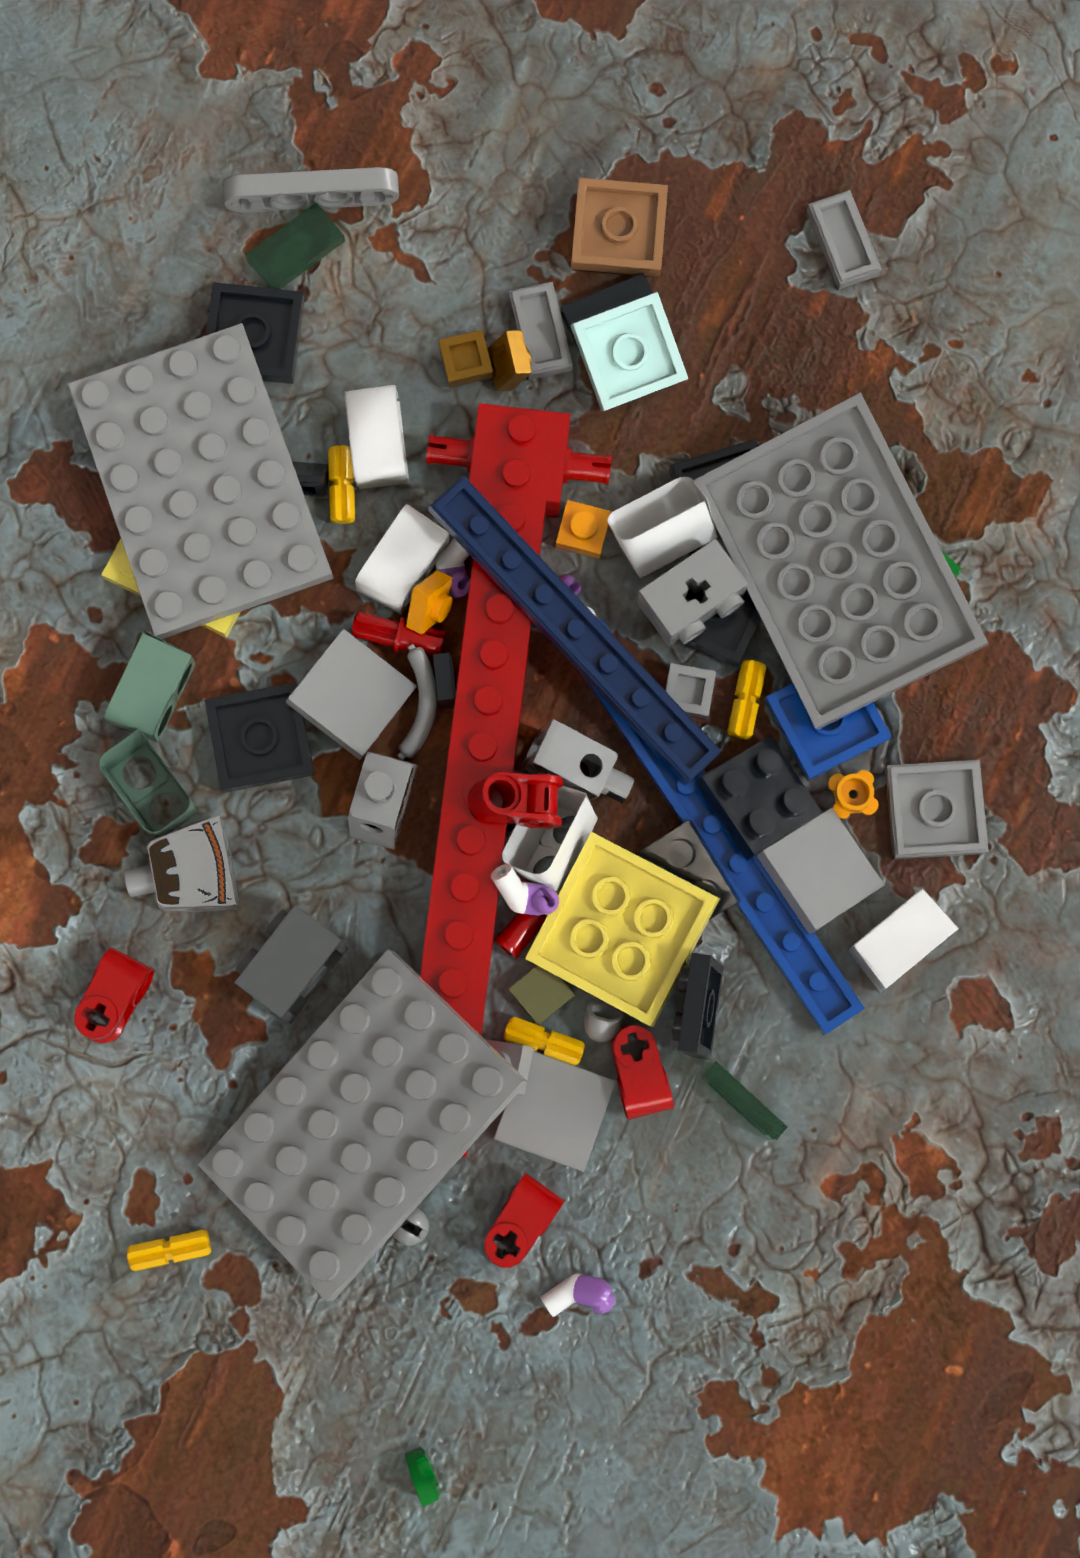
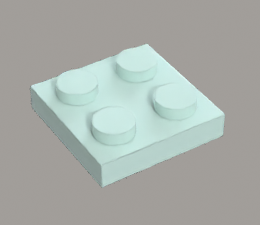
[570,292,688,411]

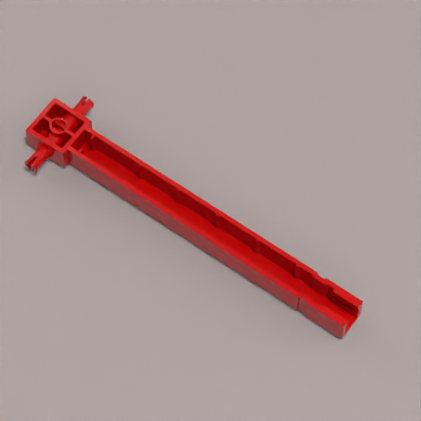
[420,403,612,1157]

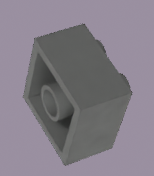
[234,905,348,1024]

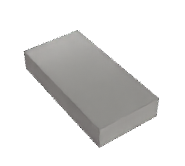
[807,190,882,290]
[509,282,573,380]

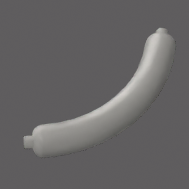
[398,644,437,760]

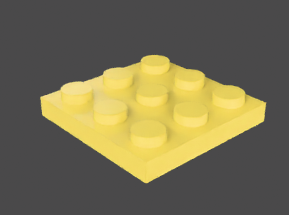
[525,832,720,1027]

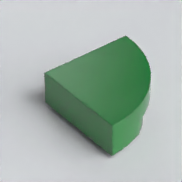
[405,1447,441,1507]

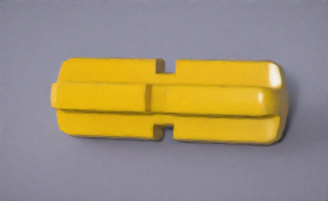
[328,445,355,524]
[727,660,766,740]
[504,1017,585,1066]
[127,1229,211,1271]

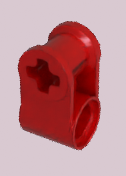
[468,772,563,829]
[74,948,155,1044]
[611,1025,674,1120]
[485,1173,565,1268]

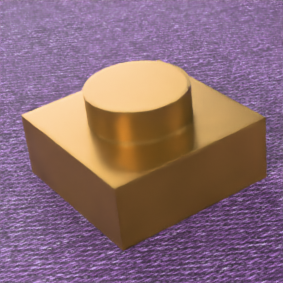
[438,330,493,388]
[487,330,532,391]

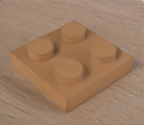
[571,177,668,277]

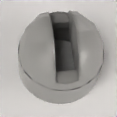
[583,1001,624,1042]
[393,1208,430,1246]

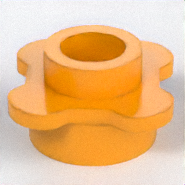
[828,770,878,819]

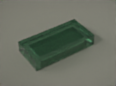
[245,202,345,289]
[701,1061,788,1140]

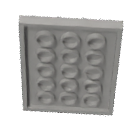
[68,323,334,639]
[693,392,989,730]
[198,949,528,1302]

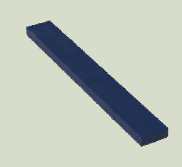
[428,475,721,785]

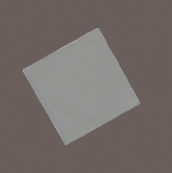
[285,629,417,760]
[885,760,989,860]
[757,808,885,935]
[494,1051,616,1172]

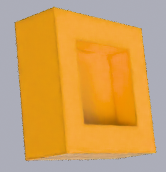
[556,500,612,559]
[406,570,453,635]

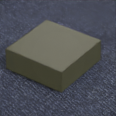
[508,965,575,1026]

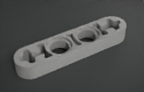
[223,167,399,213]

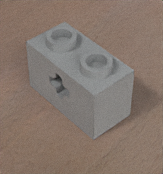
[636,539,749,646]

